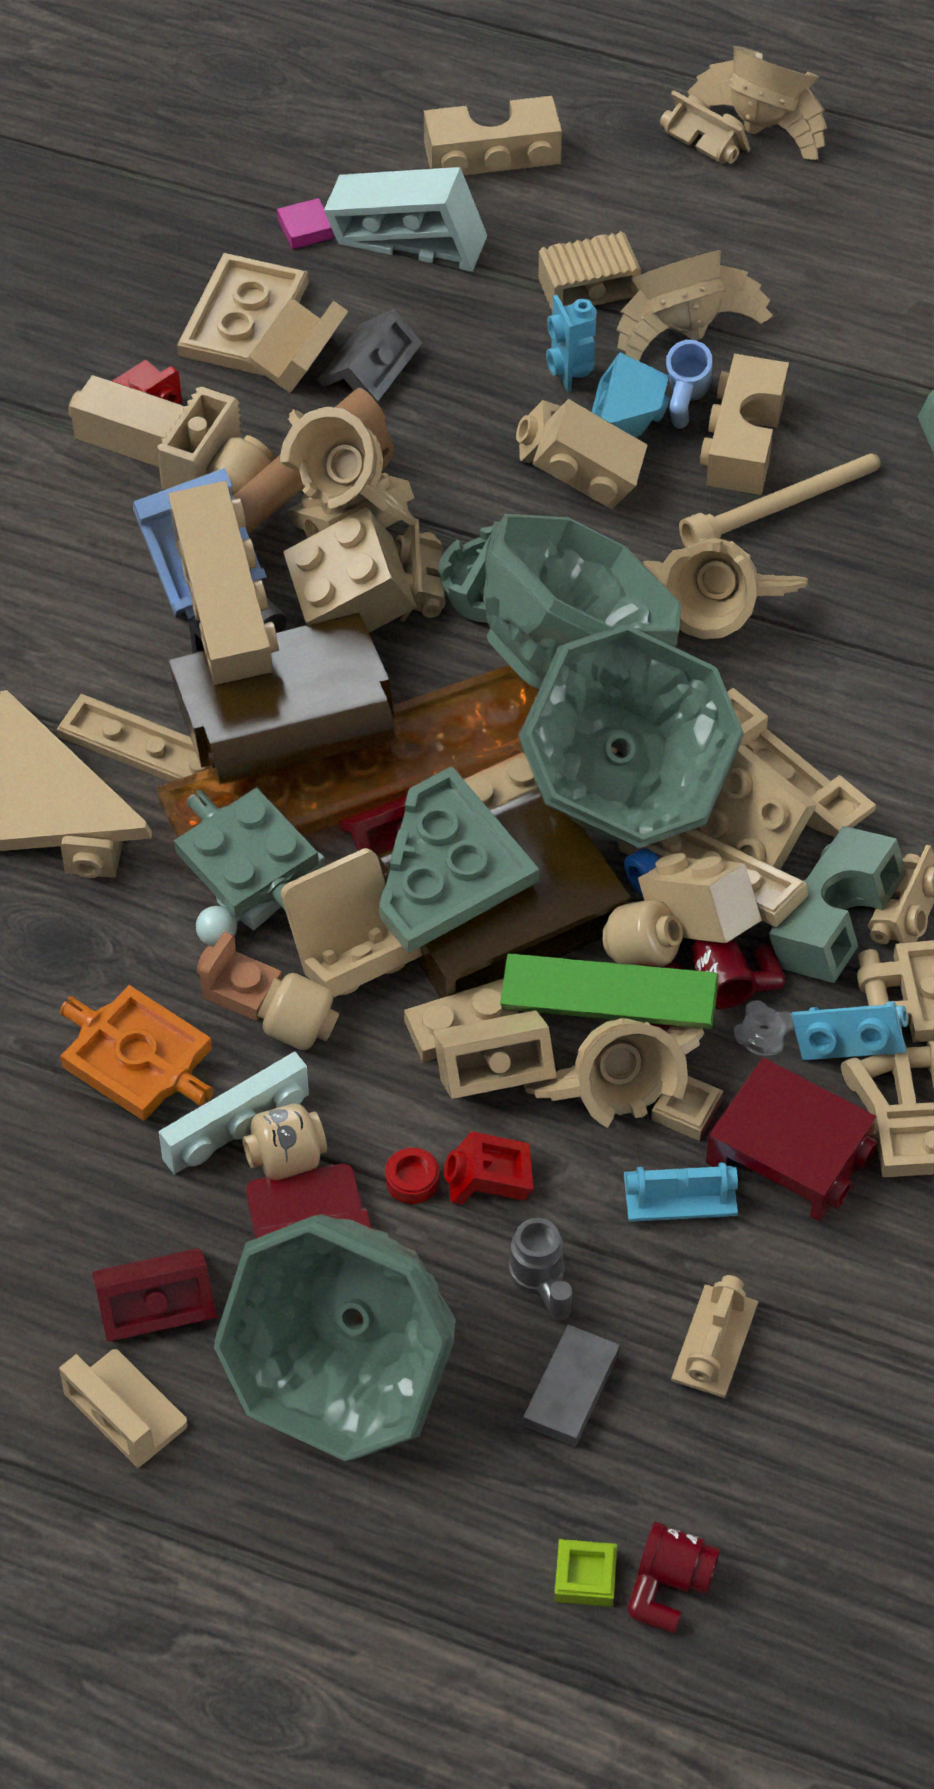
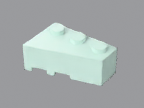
[324,167,487,272]

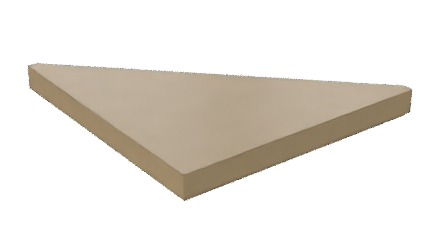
[0,690,152,851]

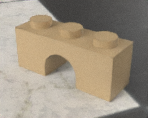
[424,96,562,175]
[700,354,789,495]

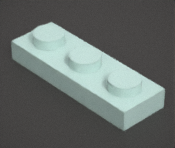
[159,1051,309,1175]

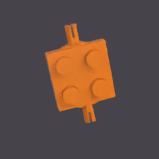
[60,985,214,1121]

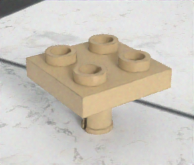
[694,745,818,870]

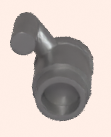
[509,1218,572,1321]

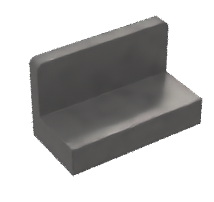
[318,309,422,402]

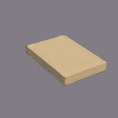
[177,253,309,376]

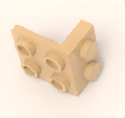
[281,848,422,998]

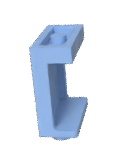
[133,468,267,620]

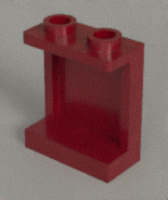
[706,1057,879,1222]

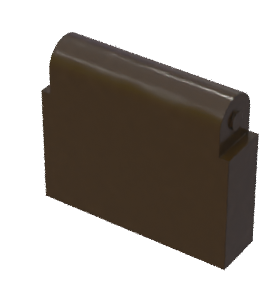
[169,613,396,785]
[377,787,630,998]

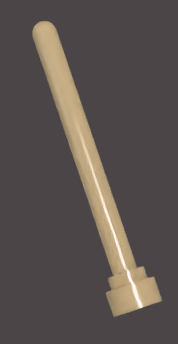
[679,454,881,548]

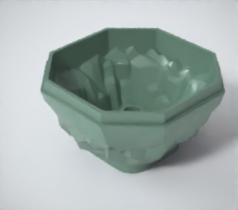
[483,514,682,689]
[519,624,744,848]
[214,1214,456,1461]

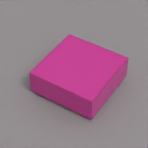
[277,198,334,249]

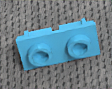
[546,295,597,392]
[791,1001,908,1060]
[624,1162,738,1222]

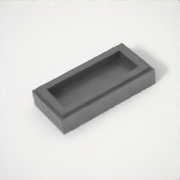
[523,1325,620,1447]

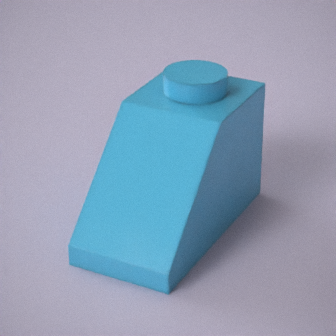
[592,352,670,437]

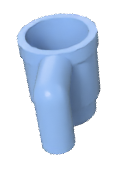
[666,340,713,428]

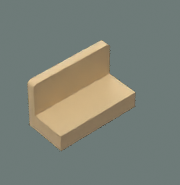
[247,299,348,393]
[59,1349,188,1468]

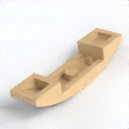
[727,688,876,837]

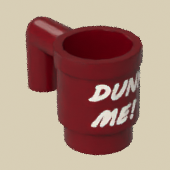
[691,940,786,1009]
[627,1521,721,1634]

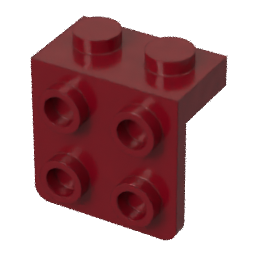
[246,1164,371,1239]

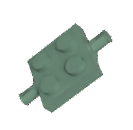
[174,788,319,918]

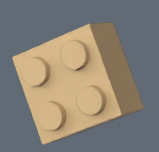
[283,506,417,633]

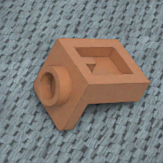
[197,932,282,1021]

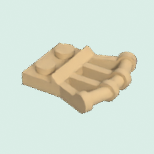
[841,1041,934,1177]

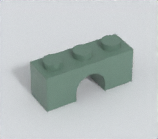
[769,826,906,983]

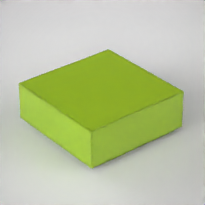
[554,1539,617,1607]

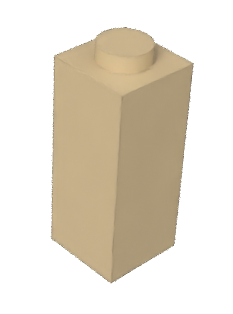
[69,375,185,467]

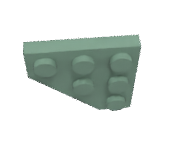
[379,766,539,954]

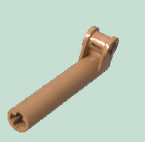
[233,387,394,534]

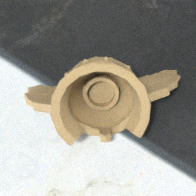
[687,46,827,160]
[616,250,773,361]
[280,407,418,526]
[643,538,808,640]
[523,1018,704,1128]

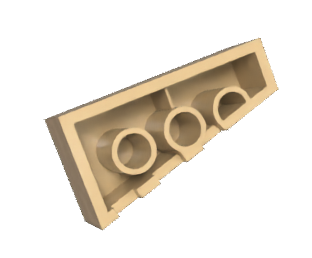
[168,481,279,685]

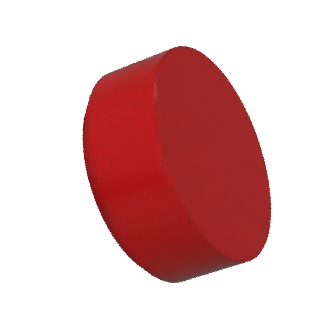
[385,1147,440,1204]

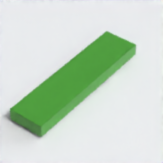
[500,954,719,1029]

